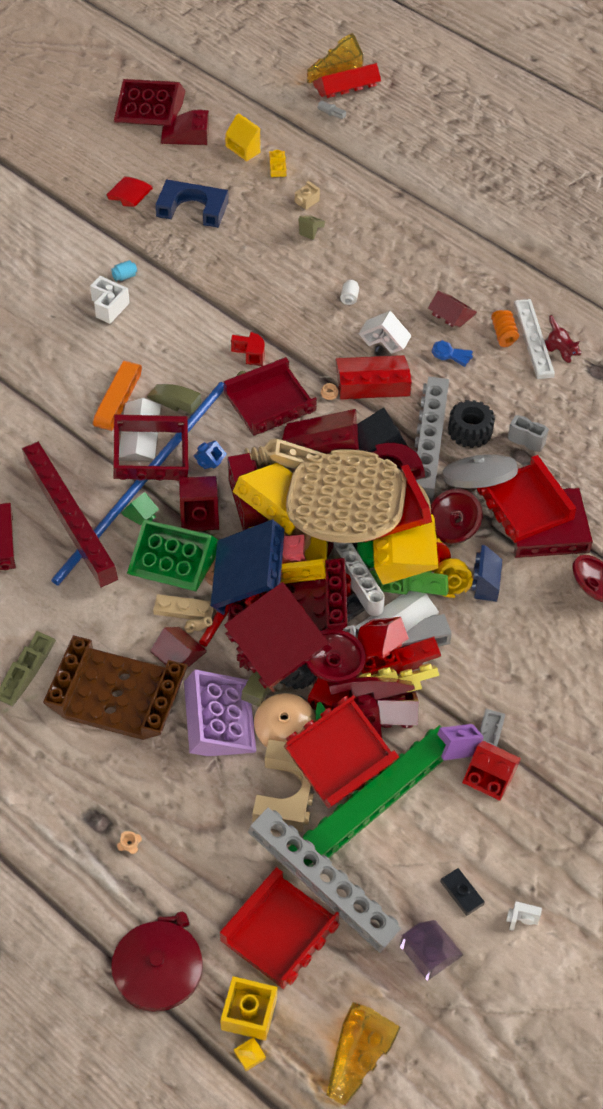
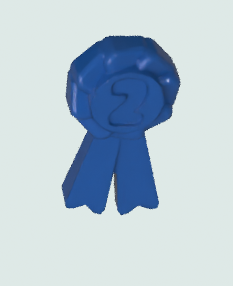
[431,340,473,367]

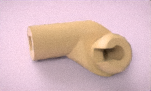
[184,617,213,633]

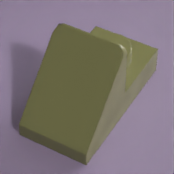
[298,216,326,240]

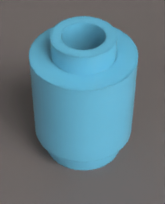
[111,260,137,281]

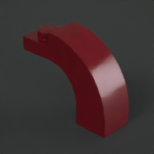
[371,443,426,480]

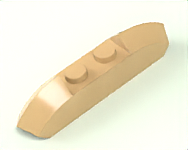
[263,439,325,469]

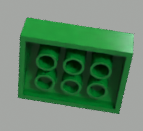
[127,519,218,592]

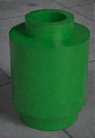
[357,540,374,568]

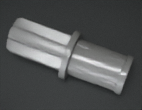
[318,100,346,119]

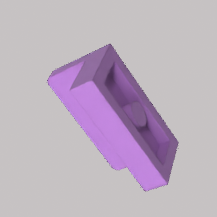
[437,724,484,760]

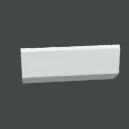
[119,398,161,462]
[355,591,439,633]

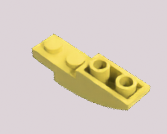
[359,664,440,692]

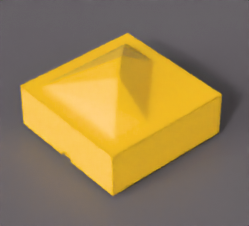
[234,1037,266,1071]

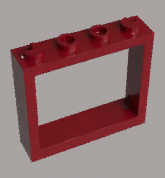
[113,414,189,481]

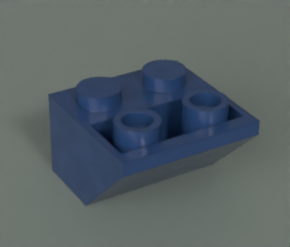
[471,545,503,602]

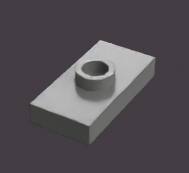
[479,709,506,747]

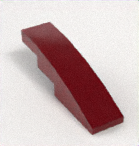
[328,677,415,700]

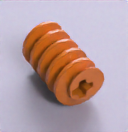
[491,310,519,347]

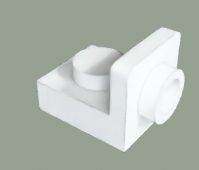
[507,901,542,931]

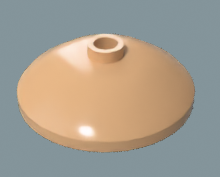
[254,693,316,747]

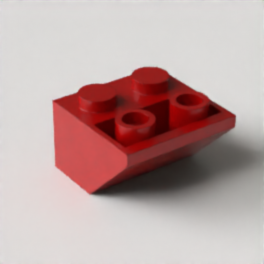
[357,617,409,659]
[462,741,521,801]

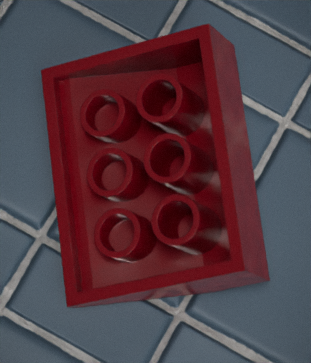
[114,79,186,126]
[282,409,359,454]

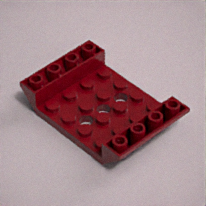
[228,558,348,642]

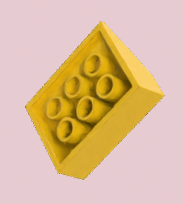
[373,515,438,585]

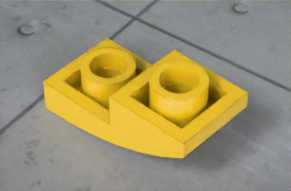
[269,150,287,177]

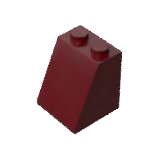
[179,476,219,531]

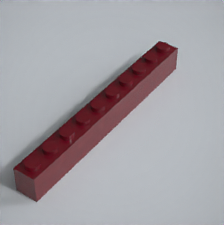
[22,441,118,588]

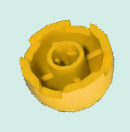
[434,558,473,598]

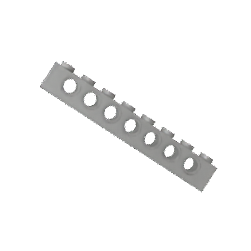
[415,377,449,500]
[248,808,401,953]

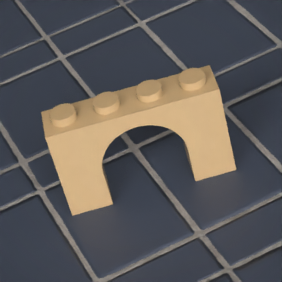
[252,740,314,832]

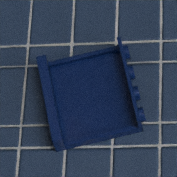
[210,519,285,615]

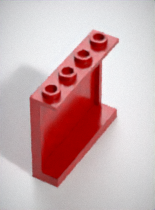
[477,455,576,543]
[365,465,432,542]
[284,695,399,809]
[220,867,340,990]

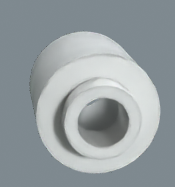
[340,280,359,305]

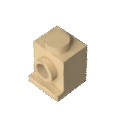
[295,181,320,210]

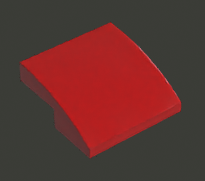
[106,176,153,207]

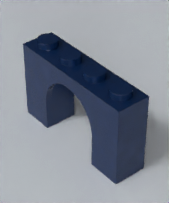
[155,179,229,228]

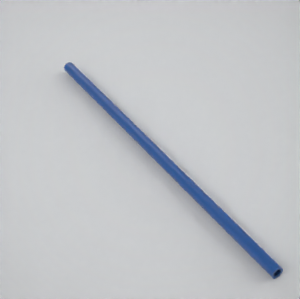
[51,382,224,585]

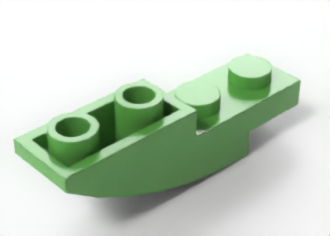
[370,570,449,596]

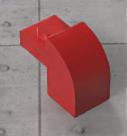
[231,332,265,366]

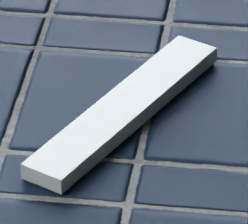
[514,299,555,379]

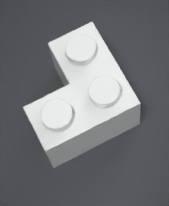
[90,276,129,324]
[359,311,411,354]

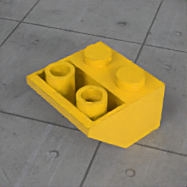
[225,113,260,161]

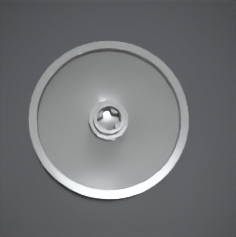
[443,455,518,488]

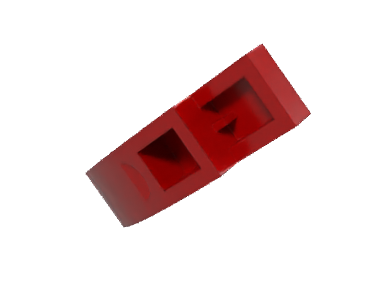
[362,636,441,675]

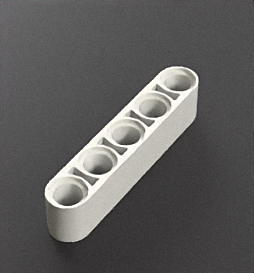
[333,542,385,616]

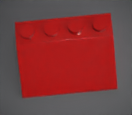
[335,355,412,399]

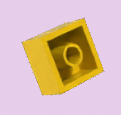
[220,976,278,1041]

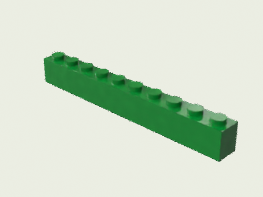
[288,725,446,867]

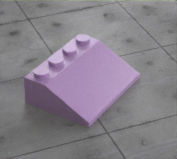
[184,670,256,756]

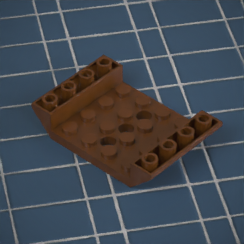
[43,635,188,740]

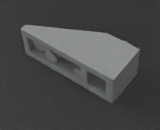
[398,614,452,649]

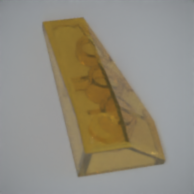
[307,33,364,84]
[326,1002,401,1106]

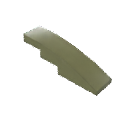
[0,631,56,706]

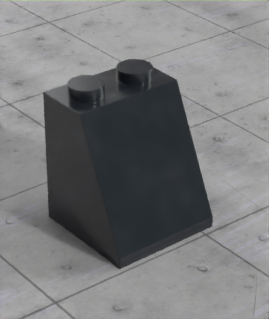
[357,408,408,452]

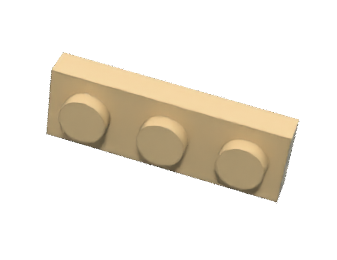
[153,594,214,619]

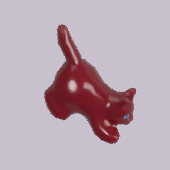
[545,315,582,363]

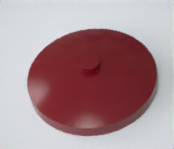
[112,921,203,1012]

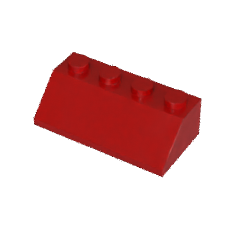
[313,63,381,99]

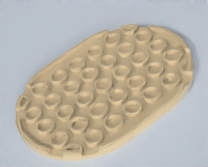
[286,450,406,543]

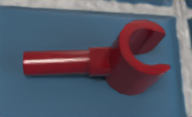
[157,911,190,928]

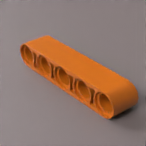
[93,361,142,431]

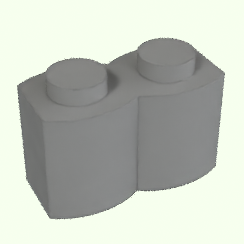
[508,415,549,452]

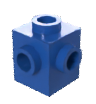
[194,441,227,470]

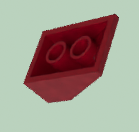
[161,109,209,145]

